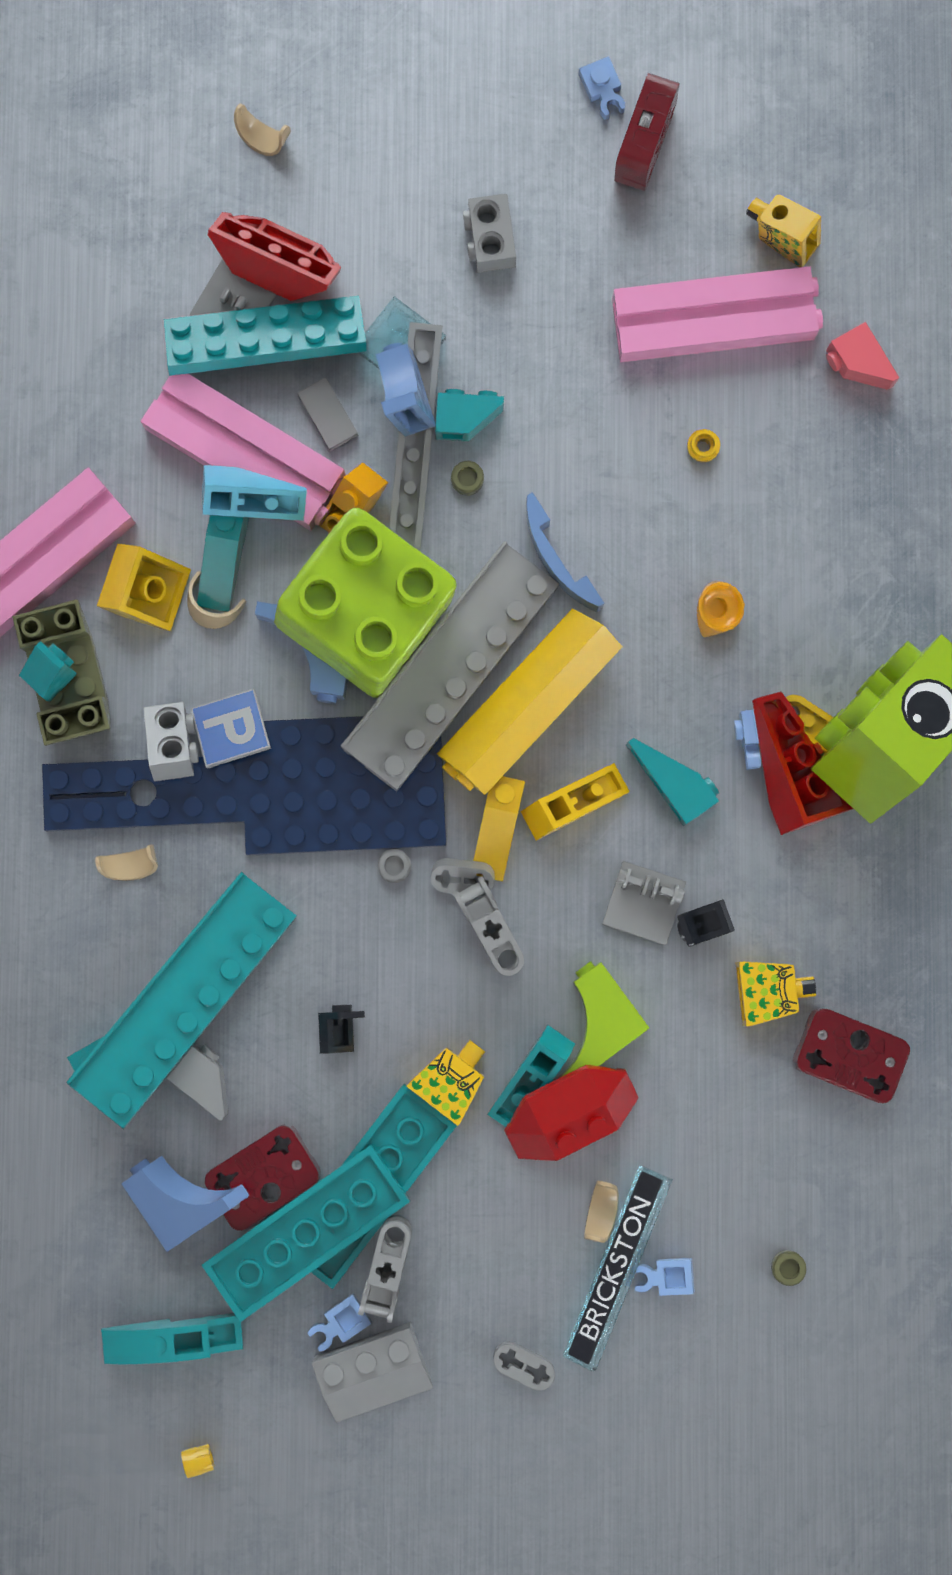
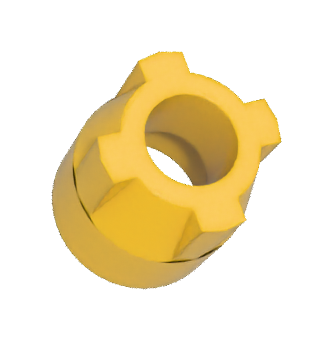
[181,1444,215,1478]

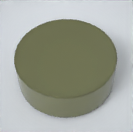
[451,461,484,496]
[771,1250,806,1286]

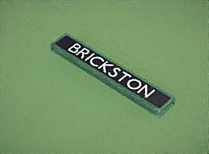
[563,1165,673,1371]

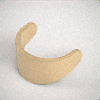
[234,103,291,156]
[187,571,246,629]
[95,844,158,881]
[584,1181,619,1243]

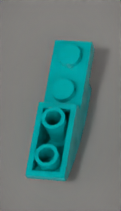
[101,1313,243,1365]

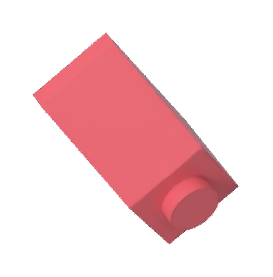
[826,322,899,390]

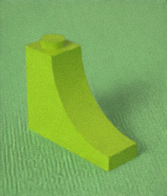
[559,961,649,1078]

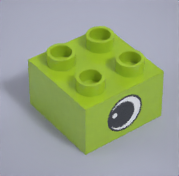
[811,634,952,824]

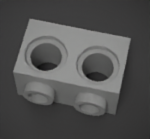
[463,194,516,273]
[143,702,199,782]

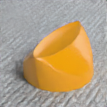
[697,581,745,637]

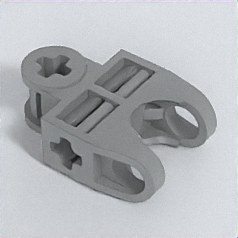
[452,876,524,976]
[358,1215,412,1323]

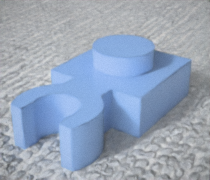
[578,56,625,120]
[734,709,761,770]
[633,1258,695,1296]
[308,1293,372,1352]

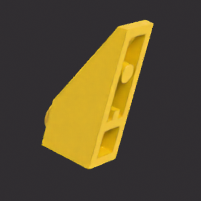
[520,763,630,841]
[473,776,525,882]

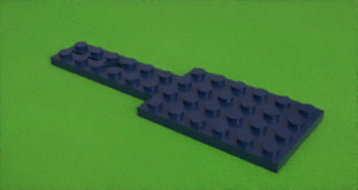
[42,716,446,855]

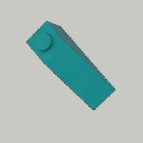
[197,515,249,612]
[626,738,719,826]
[487,1025,575,1127]

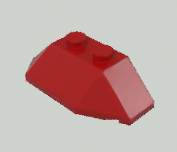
[207,212,341,301]
[504,1065,639,1161]

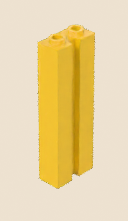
[437,608,623,795]

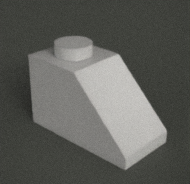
[167,1045,228,1121]

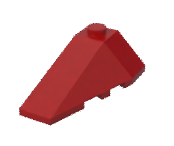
[752,691,854,835]

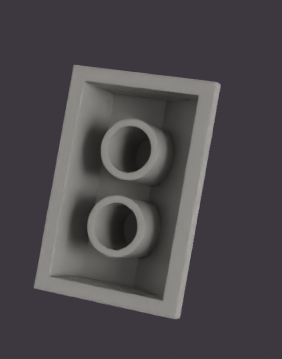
[312,1322,433,1423]

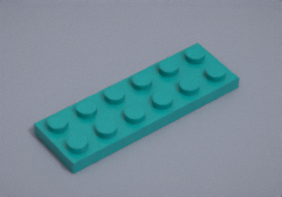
[164,295,367,376]
[311,1083,457,1289]
[201,1144,410,1322]

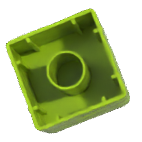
[274,508,457,698]

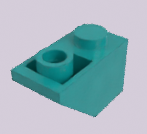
[435,389,504,441]
[19,641,77,703]

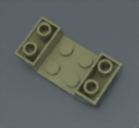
[12,599,111,746]

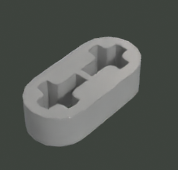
[430,858,495,896]
[493,1341,555,1391]

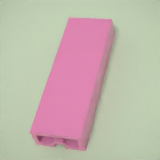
[612,266,823,362]
[140,374,346,531]
[0,467,136,637]

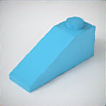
[202,465,307,521]

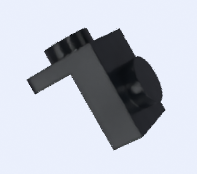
[677,899,735,947]
[318,1005,365,1054]

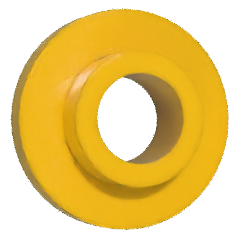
[687,429,720,462]

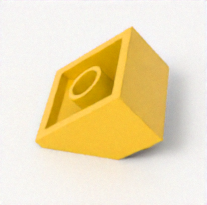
[97,544,191,631]

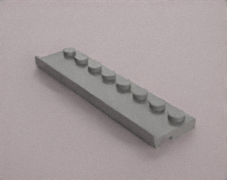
[341,541,559,792]

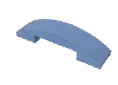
[526,492,604,612]

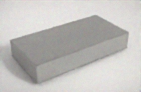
[297,377,359,451]

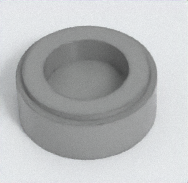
[377,849,411,883]

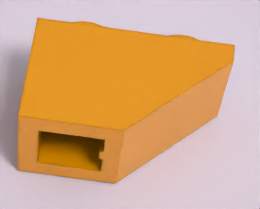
[321,462,389,533]

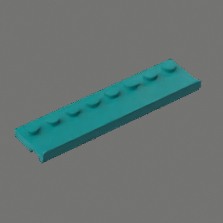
[66,872,297,1130]

